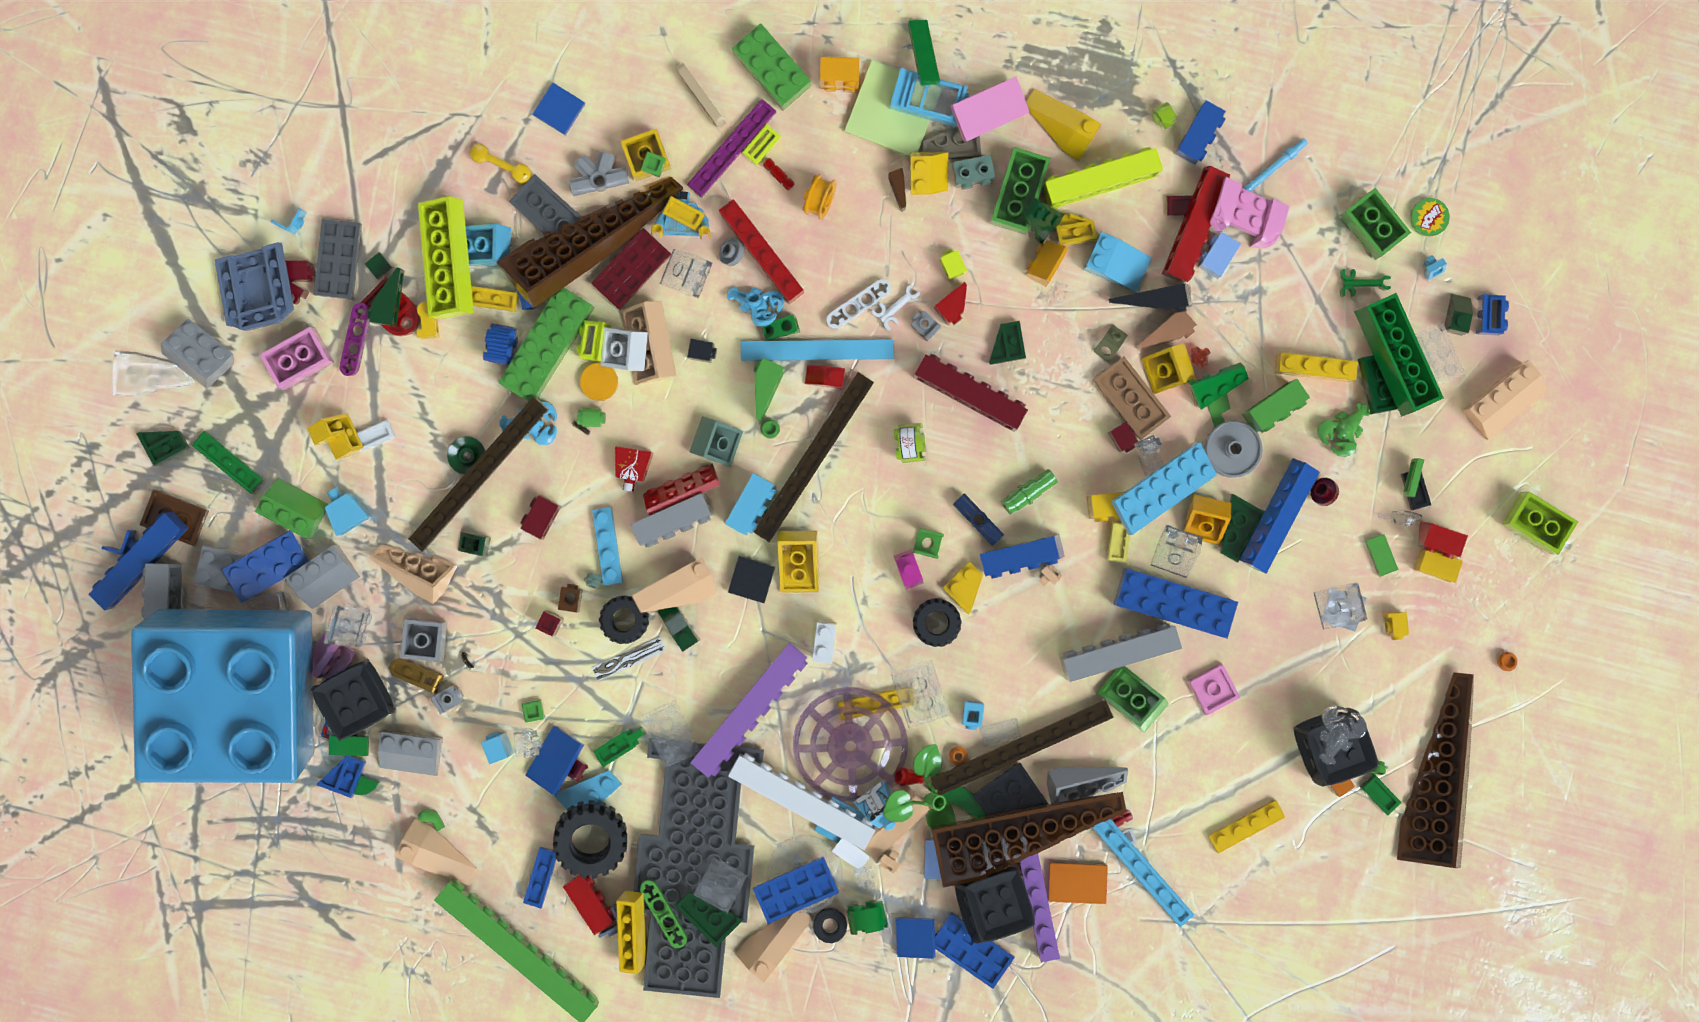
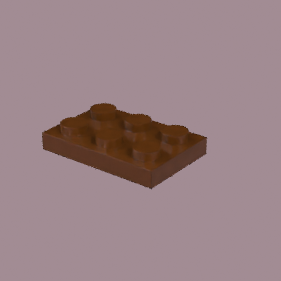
[139,490,209,546]

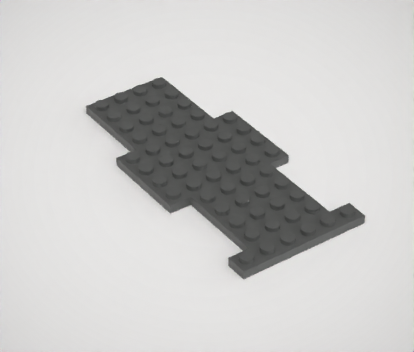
[634,738,764,998]

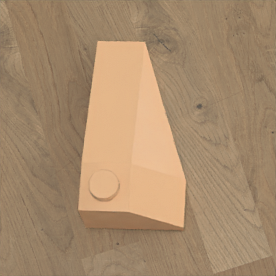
[865,784,930,861]

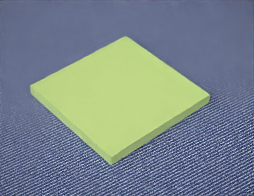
[844,60,943,157]

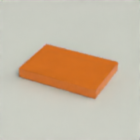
[1048,862,1108,904]

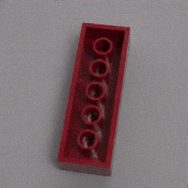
[914,354,1028,432]

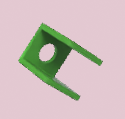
[913,528,944,559]

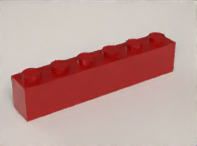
[1162,166,1230,283]
[718,199,804,304]

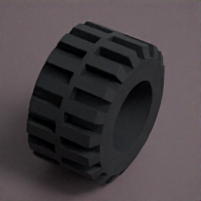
[599,595,649,644]
[913,598,962,647]

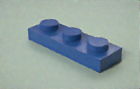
[523,847,557,909]

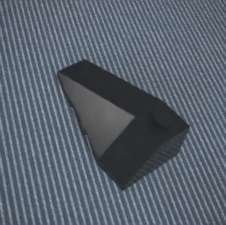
[1109,283,1191,313]

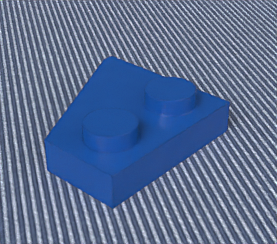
[317,756,367,798]

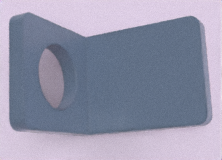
[598,904,618,938]

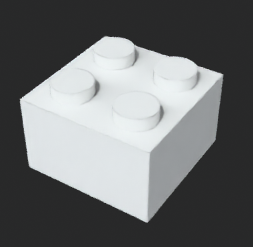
[600,327,648,371]

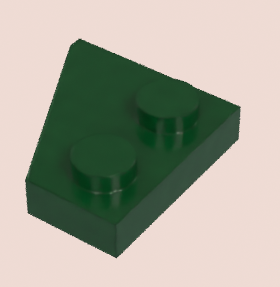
[989,321,1026,365]
[136,431,190,466]

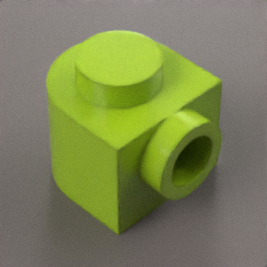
[1151,102,1177,130]

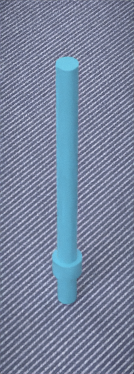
[1243,138,1308,192]

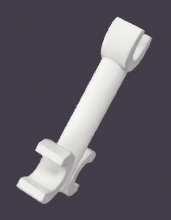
[871,284,920,331]

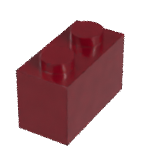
[520,495,562,540]

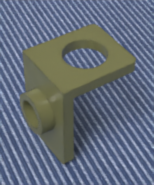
[1094,325,1128,362]

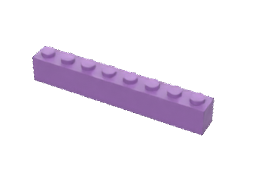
[690,643,808,778]

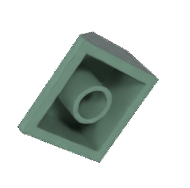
[689,416,743,467]

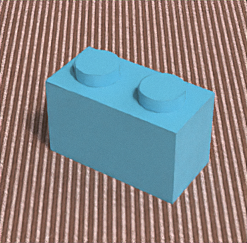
[481,731,514,765]

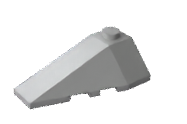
[1047,767,1128,803]

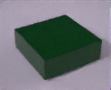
[365,252,393,279]

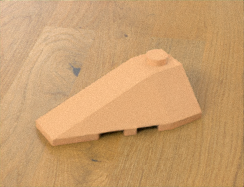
[369,545,456,604]
[631,557,716,613]
[394,818,477,886]
[735,909,813,982]

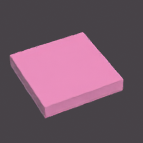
[1188,663,1241,715]

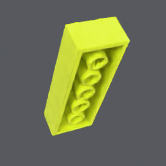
[1042,147,1164,208]
[418,196,474,319]

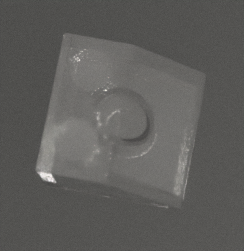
[660,249,713,298]
[1151,525,1203,578]
[1313,582,1368,630]
[693,857,747,913]

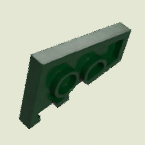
[1023,198,1065,244]
[1358,355,1398,415]
[1220,494,1265,563]
[675,891,744,947]

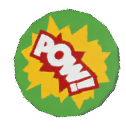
[1410,198,1450,236]

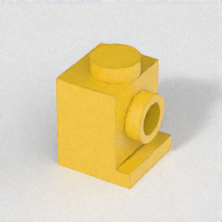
[1382,611,1409,640]

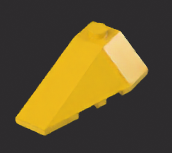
[1026,89,1102,161]

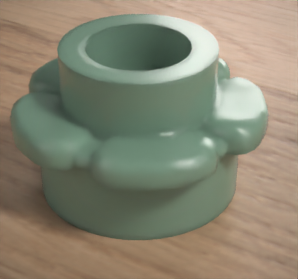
[584,573,602,589]

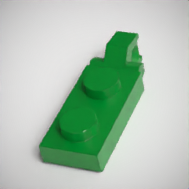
[593,727,646,767]

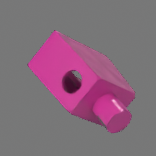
[893,550,924,590]

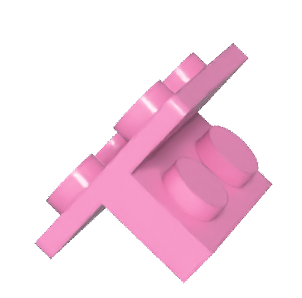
[311,632,356,679]

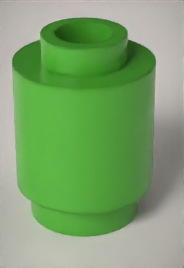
[577,408,606,427]

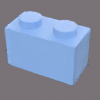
[1198,232,1241,279]

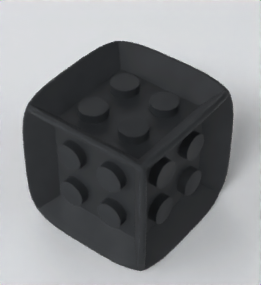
[311,658,396,741]
[1293,708,1378,787]
[955,867,1035,944]

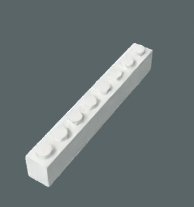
[728,753,875,850]

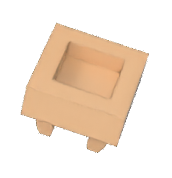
[1039,564,1062,586]
[877,850,900,873]

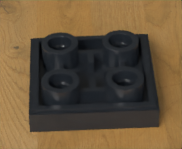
[728,556,775,604]

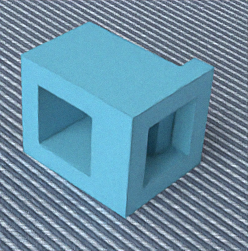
[962,700,985,730]

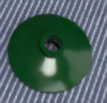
[447,436,485,475]

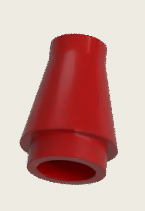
[894,767,924,786]

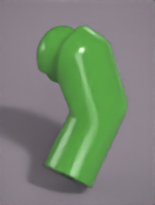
[418,809,445,831]

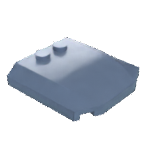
[215,242,294,331]

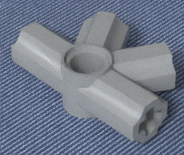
[569,151,629,197]

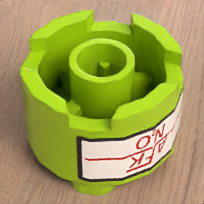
[894,423,926,463]

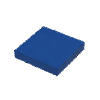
[532,82,586,136]
[896,917,936,959]

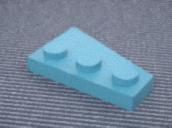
[554,770,622,810]

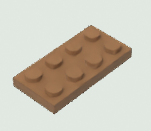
[1093,356,1171,440]

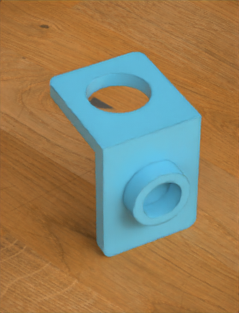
[271,208,307,235]

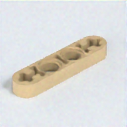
[675,63,726,129]

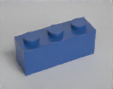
[1175,100,1226,165]

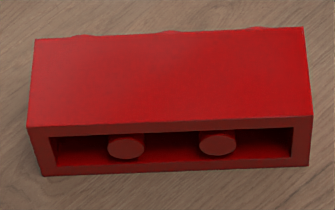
[563,874,616,935]

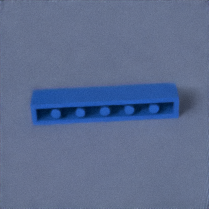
[1239,458,1320,574]
[88,512,189,611]

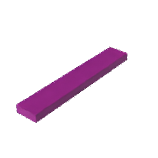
[687,99,777,198]

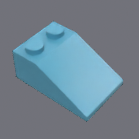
[466,224,511,266]
[1084,232,1152,293]

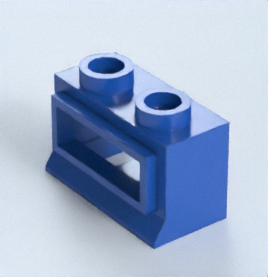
[1476,294,1509,336]

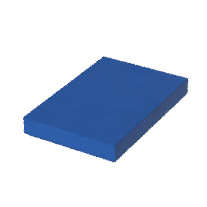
[525,725,584,795]

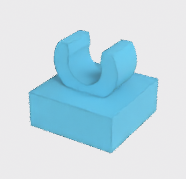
[1424,255,1447,281]

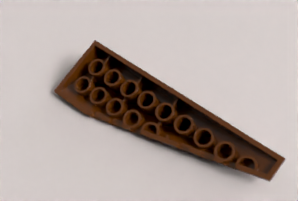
[931,792,1127,888]

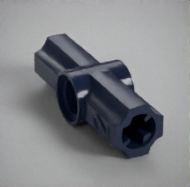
[952,493,1004,546]

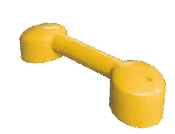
[470,143,533,185]

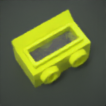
[577,320,612,362]

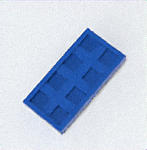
[221,530,309,603]
[753,856,839,924]
[935,912,1015,989]

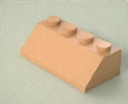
[620,301,676,385]
[1463,360,1547,440]

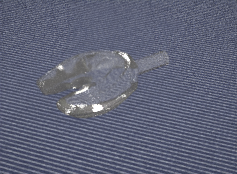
[1378,510,1422,526]

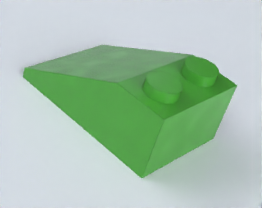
[753,358,785,423]
[1097,666,1169,733]

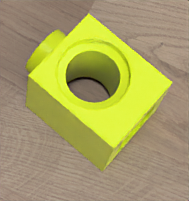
[940,249,967,281]

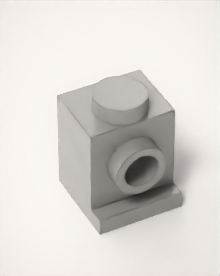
[911,311,941,341]
[431,685,464,715]

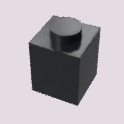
[687,339,717,363]

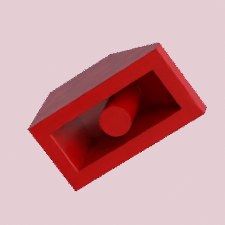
[934,282,967,325]
[805,365,845,389]

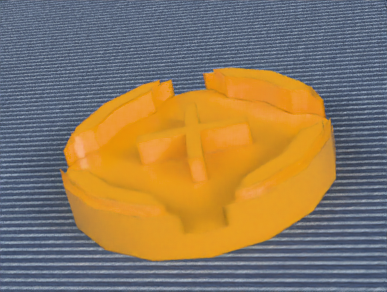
[580,363,618,401]

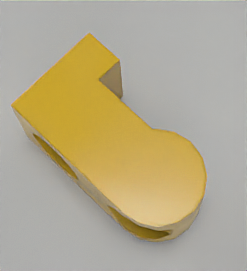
[416,302,440,339]

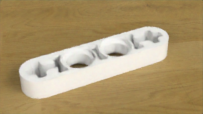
[827,279,891,330]

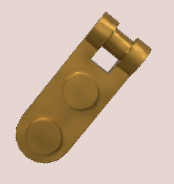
[389,658,444,694]

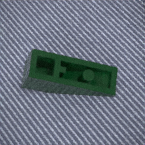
[368,267,405,327]
[657,607,700,652]

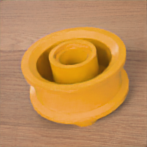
[803,174,837,220]

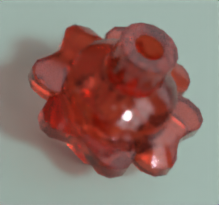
[1190,346,1210,367]

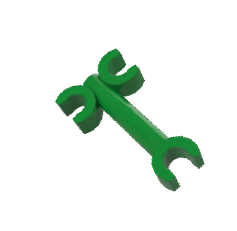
[1340,269,1391,297]

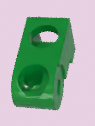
[761,314,800,341]

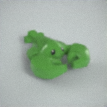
[1317,403,1370,457]

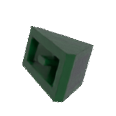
[458,532,491,556]

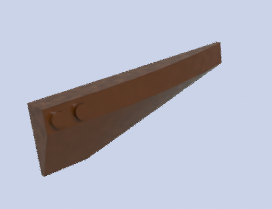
[496,177,683,308]
[1397,672,1474,868]

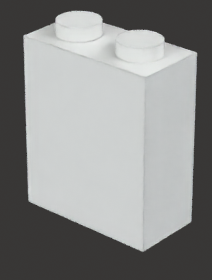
[812,621,837,664]

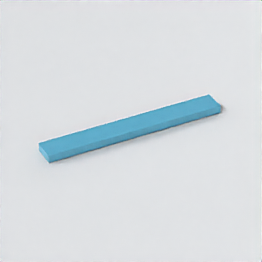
[741,340,894,361]
[1092,819,1194,927]

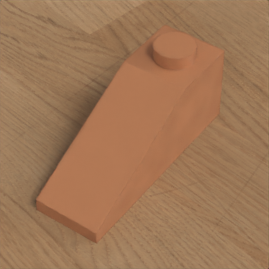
[1136,312,1197,350]

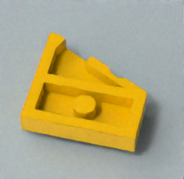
[1055,213,1097,246]
[942,561,983,614]

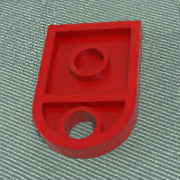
[360,277,421,337]

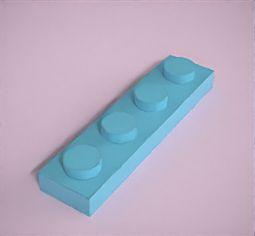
[592,507,623,586]

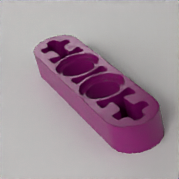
[340,303,370,376]

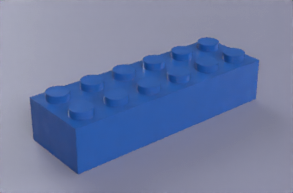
[1113,568,1238,639]

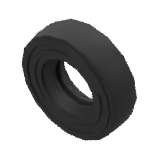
[813,908,847,943]

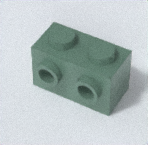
[952,155,995,190]

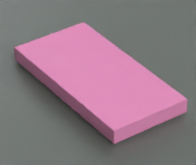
[950,77,1030,142]

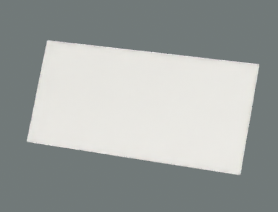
[832,839,870,870]

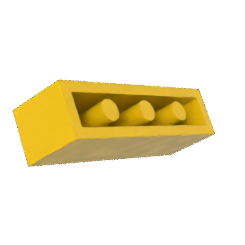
[1274,352,1358,382]
[617,891,646,974]

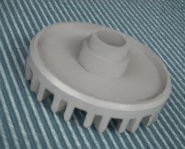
[1204,420,1263,478]

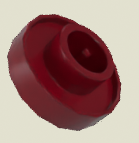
[1310,477,1339,506]

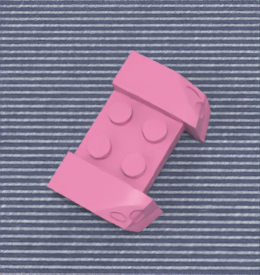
[1210,177,1289,248]

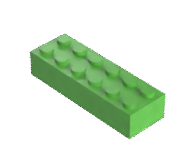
[498,288,595,402]

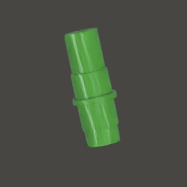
[1001,469,1058,515]

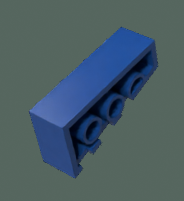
[980,534,1065,579]

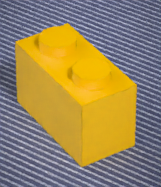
[1414,548,1463,583]

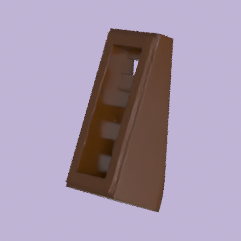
[888,168,906,212]

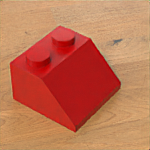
[1418,521,1468,559]

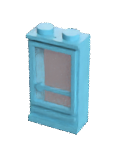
[890,68,970,127]

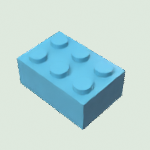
[725,473,776,535]

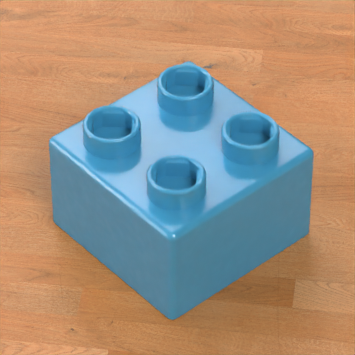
[131,609,314,783]

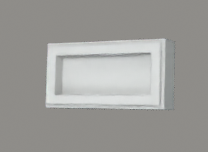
[357,420,396,452]

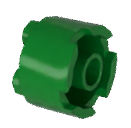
[847,900,888,935]

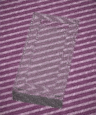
[979,718,1021,746]

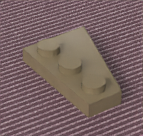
[922,126,981,160]

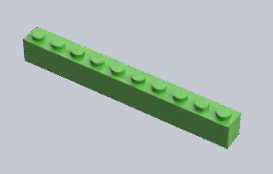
[434,879,599,1022]

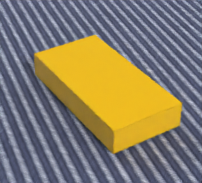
[662,196,705,232]

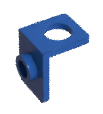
[101,530,136,555]

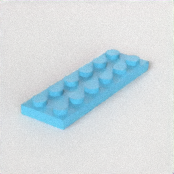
[1111,442,1217,535]

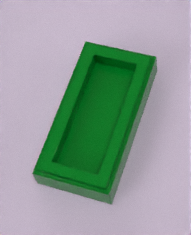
[329,735,369,756]
[1360,774,1402,816]

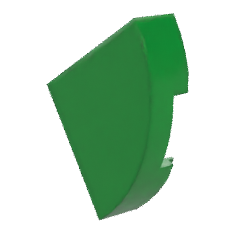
[354,775,380,795]

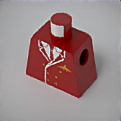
[615,446,653,492]

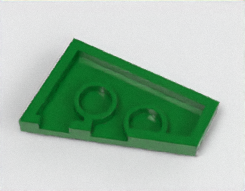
[1187,362,1249,410]

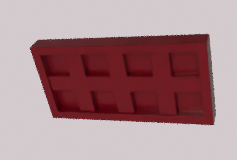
[591,228,672,310]

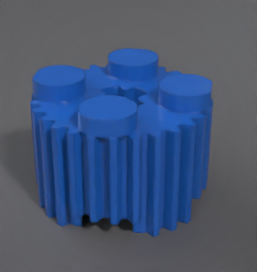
[483,323,518,365]

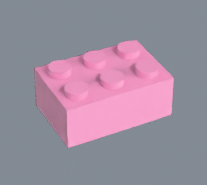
[260,327,335,390]

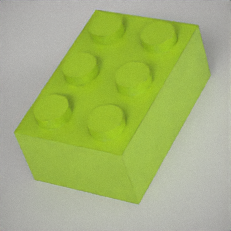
[1501,491,1579,555]

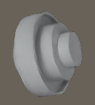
[719,237,744,266]

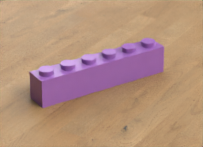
[1019,854,1060,963]

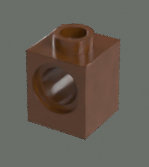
[558,584,583,613]

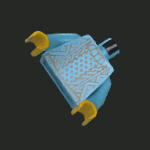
[651,192,711,239]

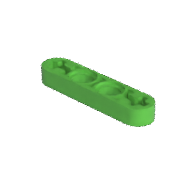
[640,879,687,948]

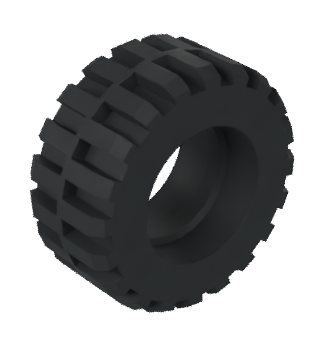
[553,800,627,879]

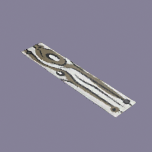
[592,637,666,681]

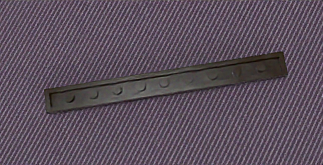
[754,372,874,543]
[408,397,549,552]
[930,700,1114,795]

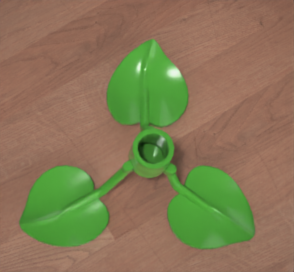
[883,744,956,829]

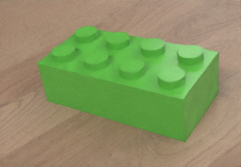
[732,23,812,111]
[990,147,1051,235]

